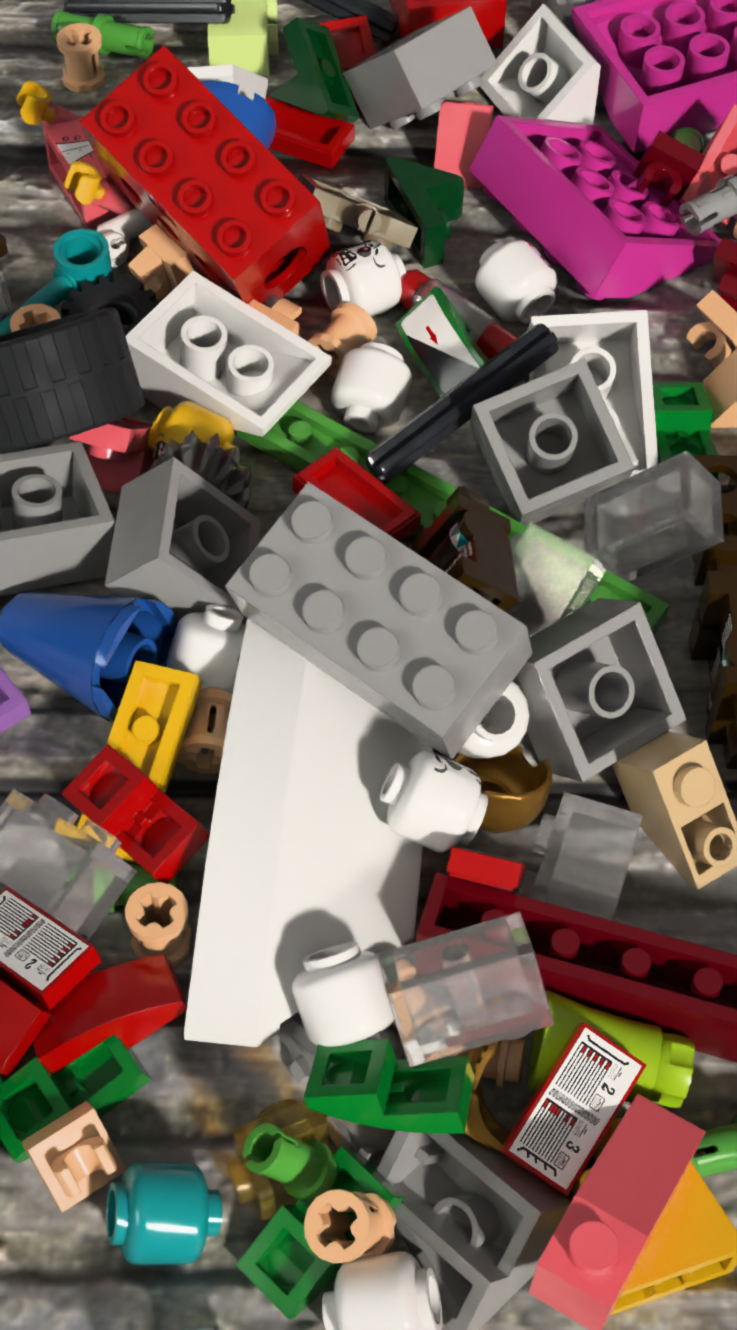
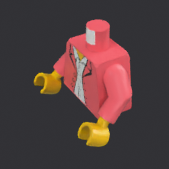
[16,81,135,229]

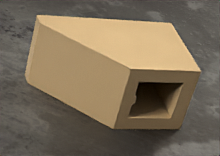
[612,731,737,890]

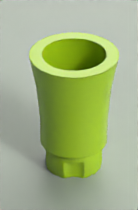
[527,990,695,1108]

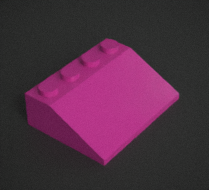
[571,0,737,153]
[469,115,721,300]

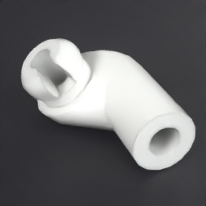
[96,207,152,268]

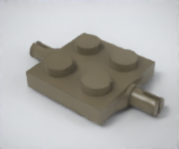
[298,173,418,252]

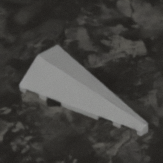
[278,1012,571,1330]

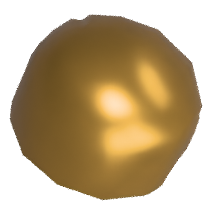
[454,746,553,834]

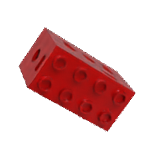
[79,45,331,308]

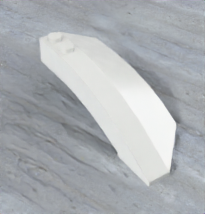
[184,618,433,1047]

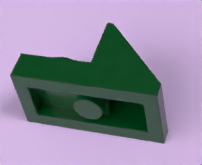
[270,17,360,123]
[384,157,464,268]

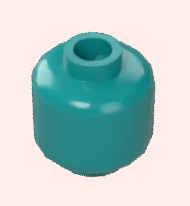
[106,1162,222,1265]

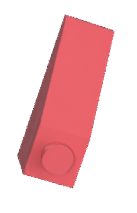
[529,1094,706,1330]

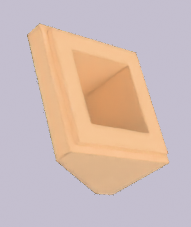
[703,348,737,429]

